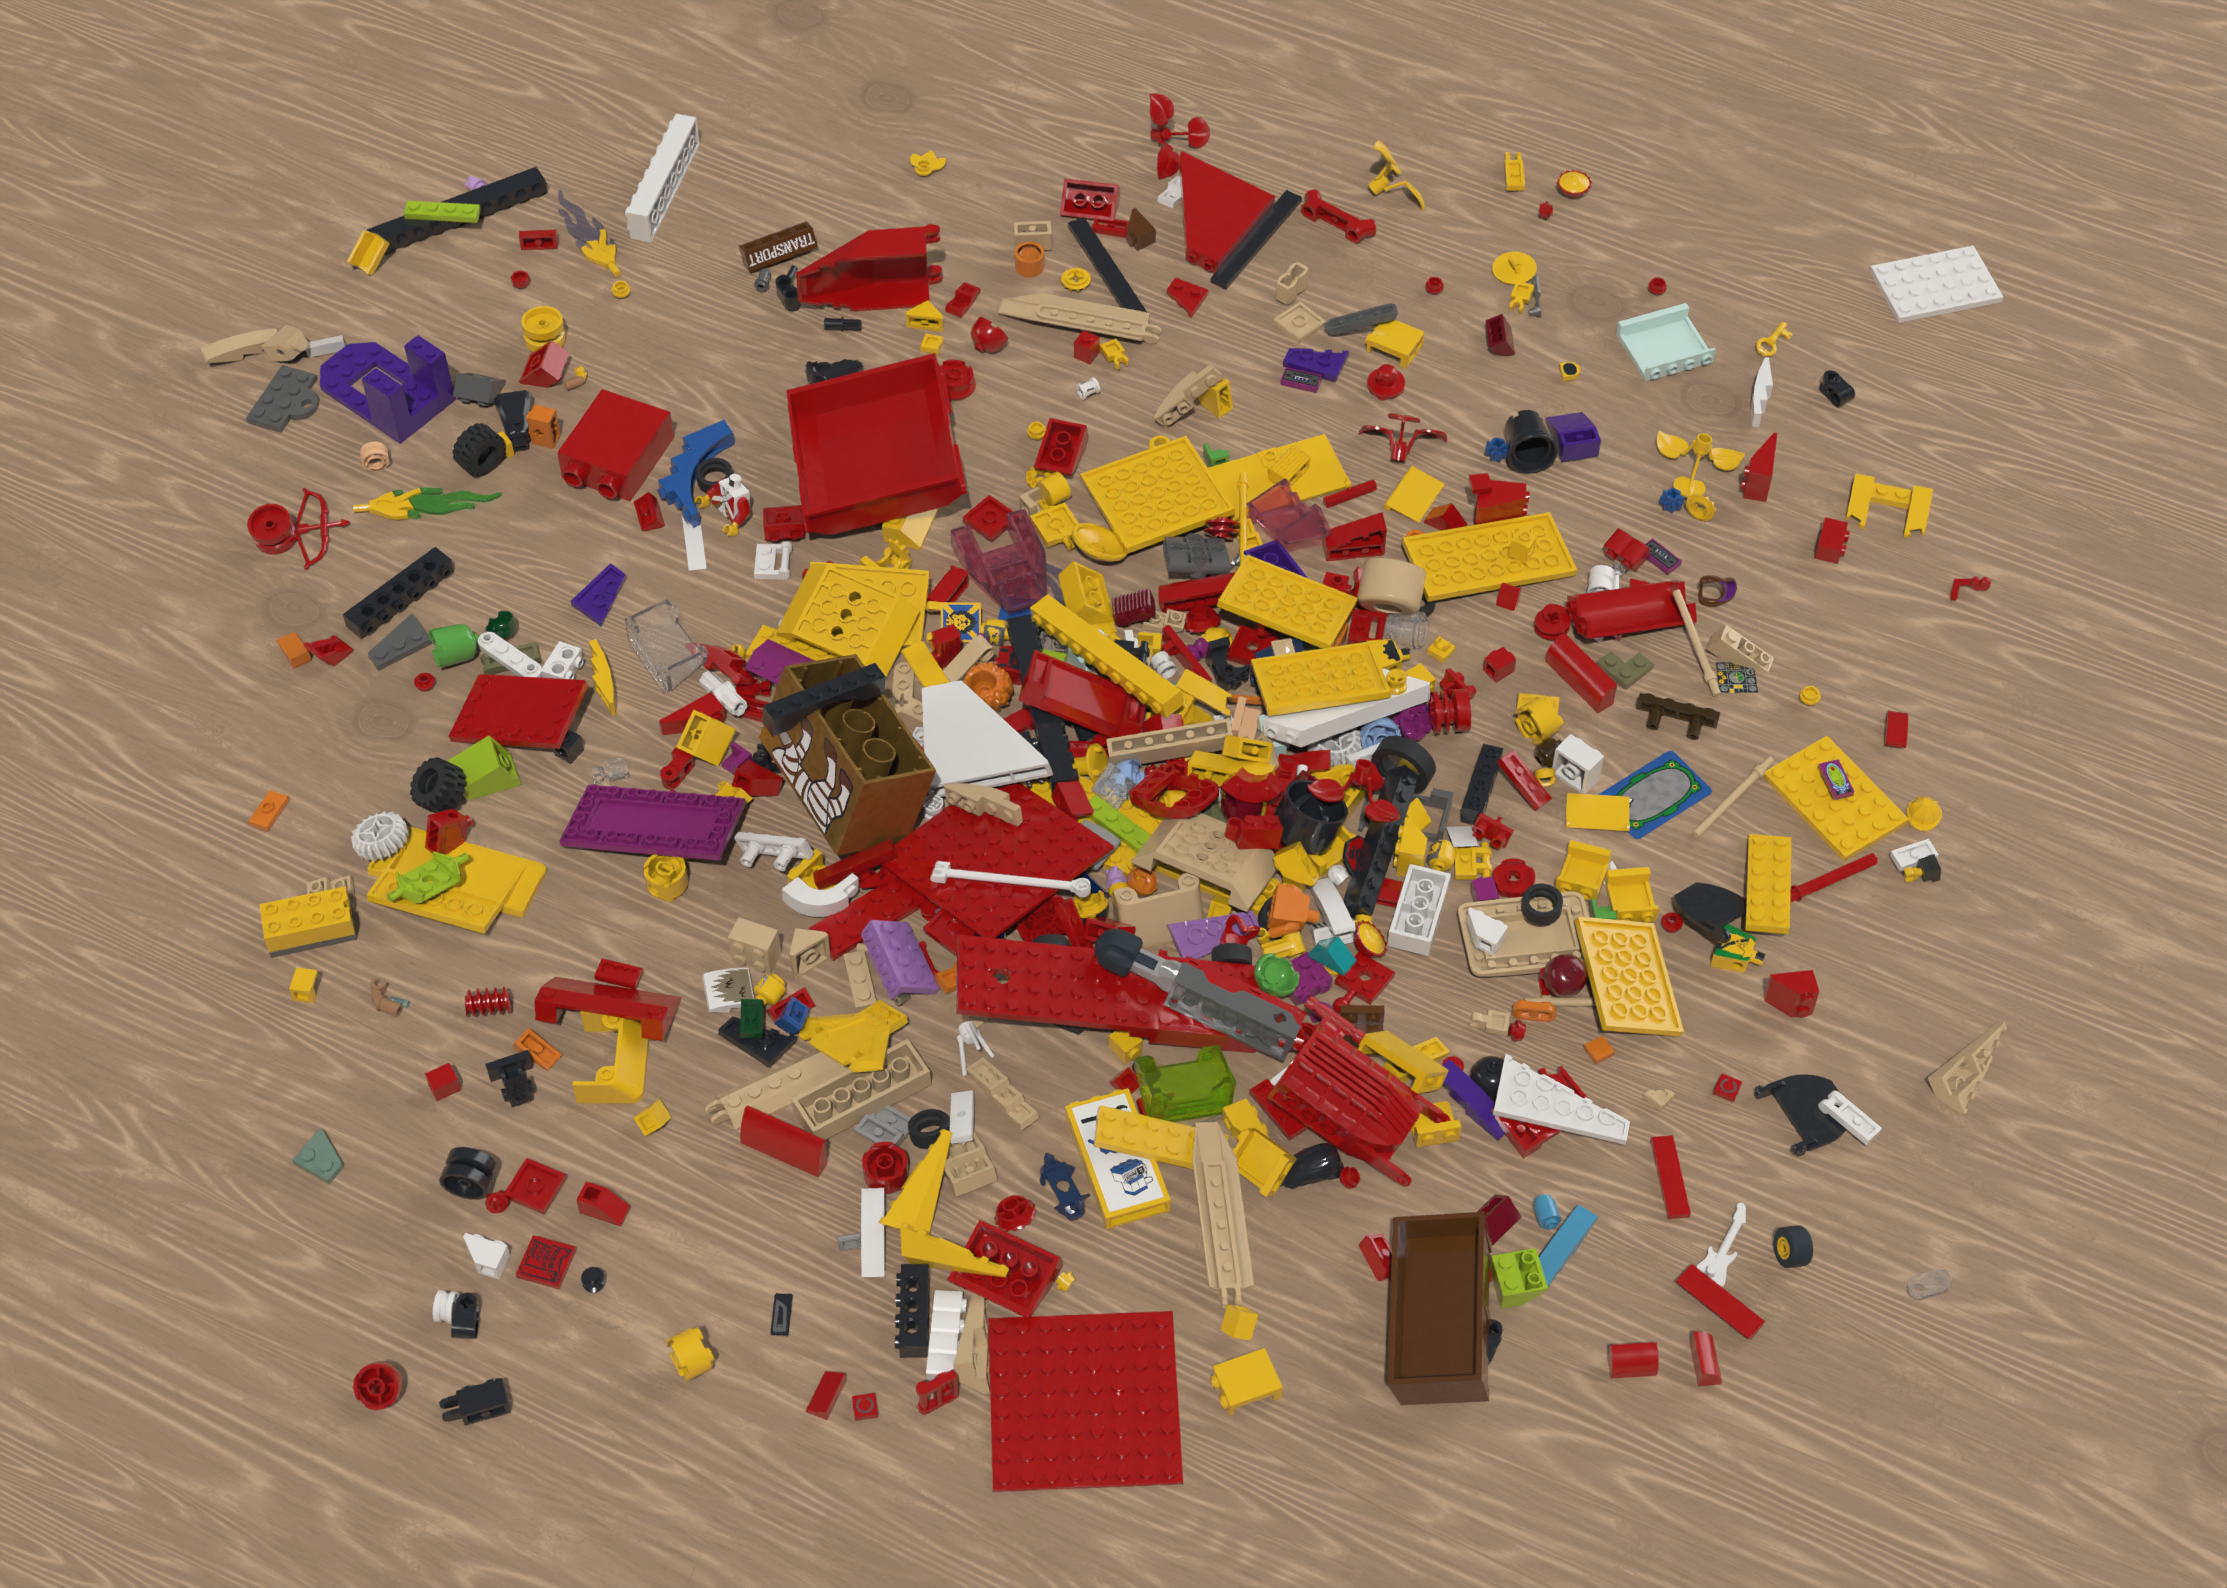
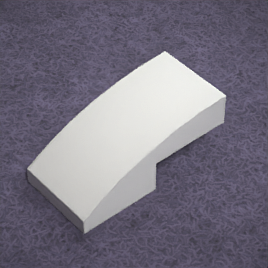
[1157,176,1181,209]

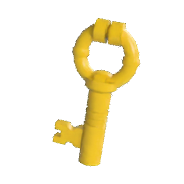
[1756,322,1793,357]

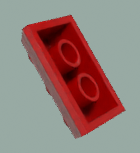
[1060,178,1121,221]

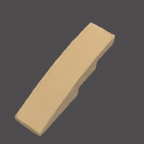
[200,328,277,363]
[966,1057,1039,1130]

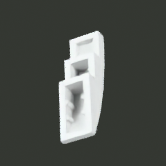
[1750,357,1773,427]
[1309,877,1355,935]
[861,1188,885,1278]

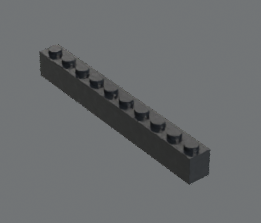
[367,166,548,254]
[1006,614,1079,794]

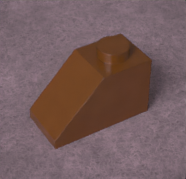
[1126,208,1156,251]

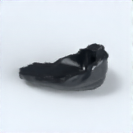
[805,359,863,384]
[1280,1143,1345,1189]

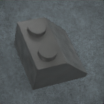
[453,373,506,406]

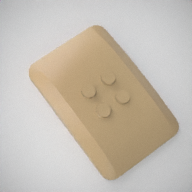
[1458,891,1589,976]

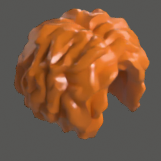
[964,661,1013,711]

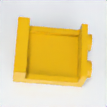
[1365,319,1425,369]
[1308,825,1356,879]
[1556,840,1611,902]
[1604,867,1659,923]
[1232,1128,1297,1197]
[1210,1348,1283,1416]

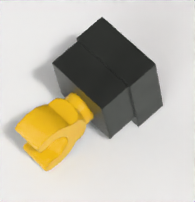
[1903,854,1941,883]

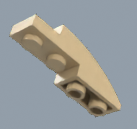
[1154,364,1223,428]
[944,783,1023,826]

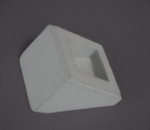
[837,1233,861,1251]

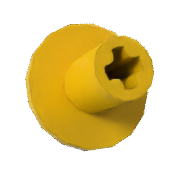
[1072,743,1111,784]

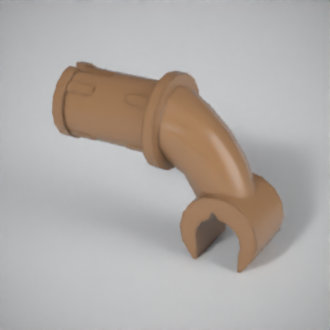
[371,977,403,1017]

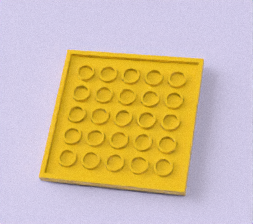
[1080,436,1235,554]

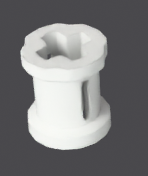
[1075,377,1100,400]

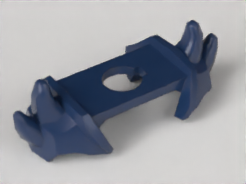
[1039,1152,1091,1221]

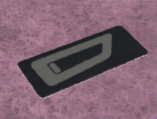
[770,1293,793,1336]

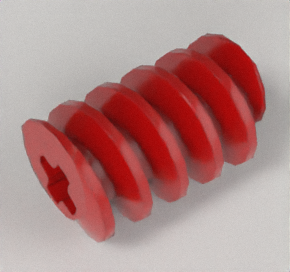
[465,986,512,1017]

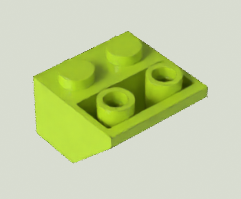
[1490,1248,1548,1309]

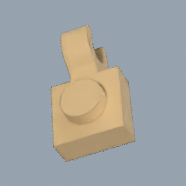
[1470,1010,1510,1036]

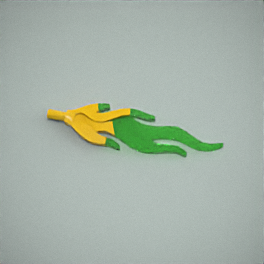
[353,487,502,520]

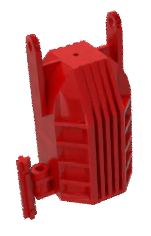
[1267,995,1451,1187]

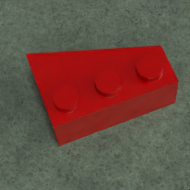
[1322,512,1387,562]

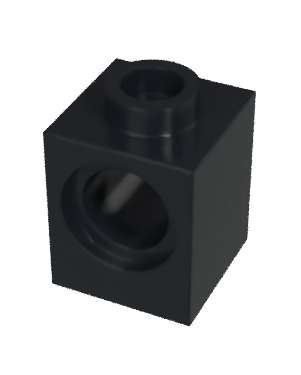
[553,729,584,764]

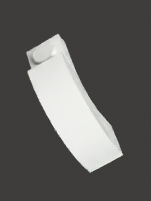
[782,873,858,917]

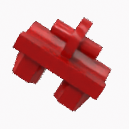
[1439,668,1477,699]
[1472,813,1514,849]

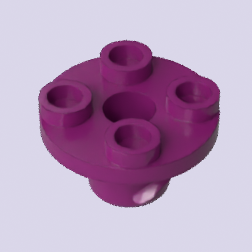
[1393,702,1432,741]

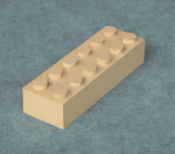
[792,1039,931,1140]

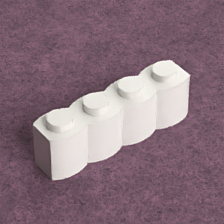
[926,1290,967,1381]

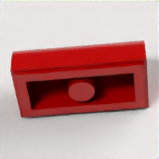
[519,229,558,250]

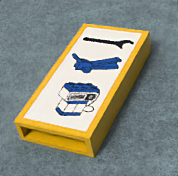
[1065,1088,1171,1229]

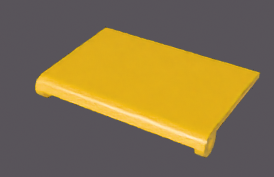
[1383,466,1445,523]
[1566,793,1630,831]

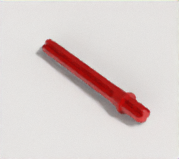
[1790,853,1878,903]

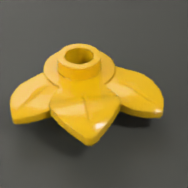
[910,150,946,176]

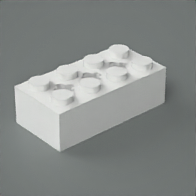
[1387,864,1451,956]

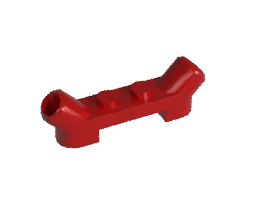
[1301,189,1376,243]

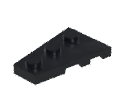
[718,1016,797,1068]

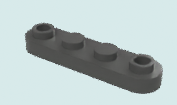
[1324,303,1398,336]

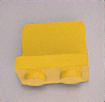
[787,849,840,890]
[1411,1101,1462,1148]

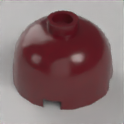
[1221,792,1263,820]
[1543,954,1588,998]

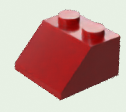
[519,340,569,388]
[1764,970,1820,1018]

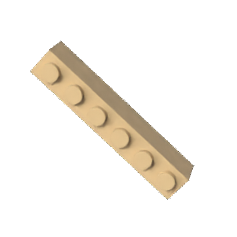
[1106,718,1233,766]

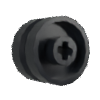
[439,1147,497,1200]

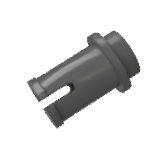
[754,268,771,292]

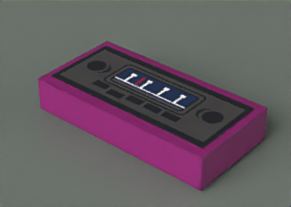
[1280,367,1322,393]
[1645,538,1682,575]

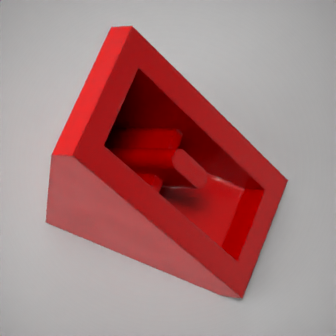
[1424,503,1468,531]
[1142,713,1184,733]

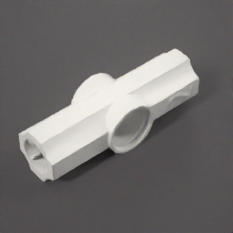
[699,671,748,717]

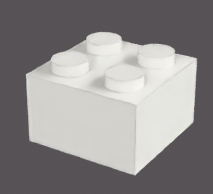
[1552,734,1604,794]

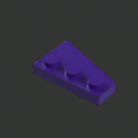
[1283,348,1349,382]
[571,563,626,627]

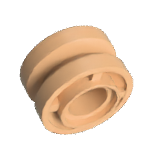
[360,442,389,472]

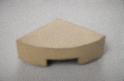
[1643,1089,1675,1111]

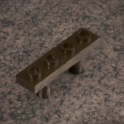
[1636,693,1720,740]

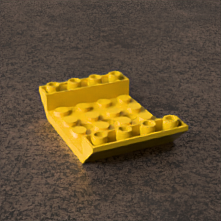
[776,564,920,678]

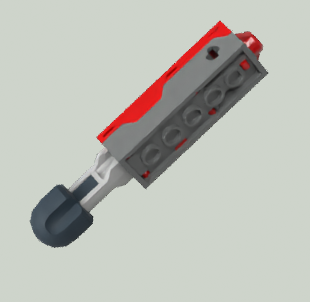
[1094,928,1308,1062]

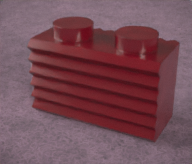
[1112,588,1156,627]

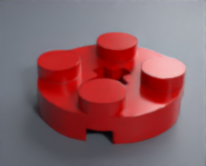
[1493,858,1536,898]

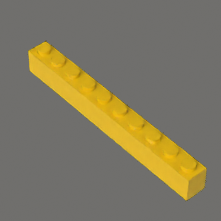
[1030,594,1184,718]

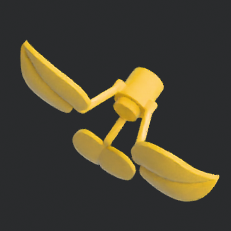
[1368,140,1425,211]
[1656,431,1745,499]

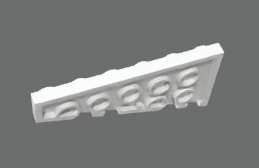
[1493,1054,1630,1145]

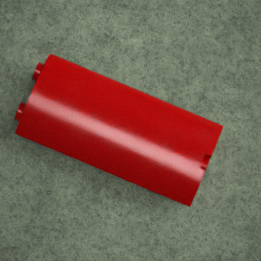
[1566,580,1697,639]

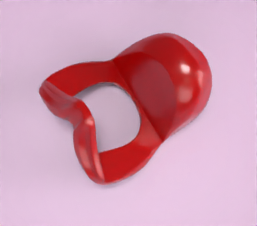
[1219,914,1260,945]

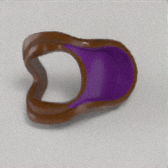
[1699,575,1737,607]

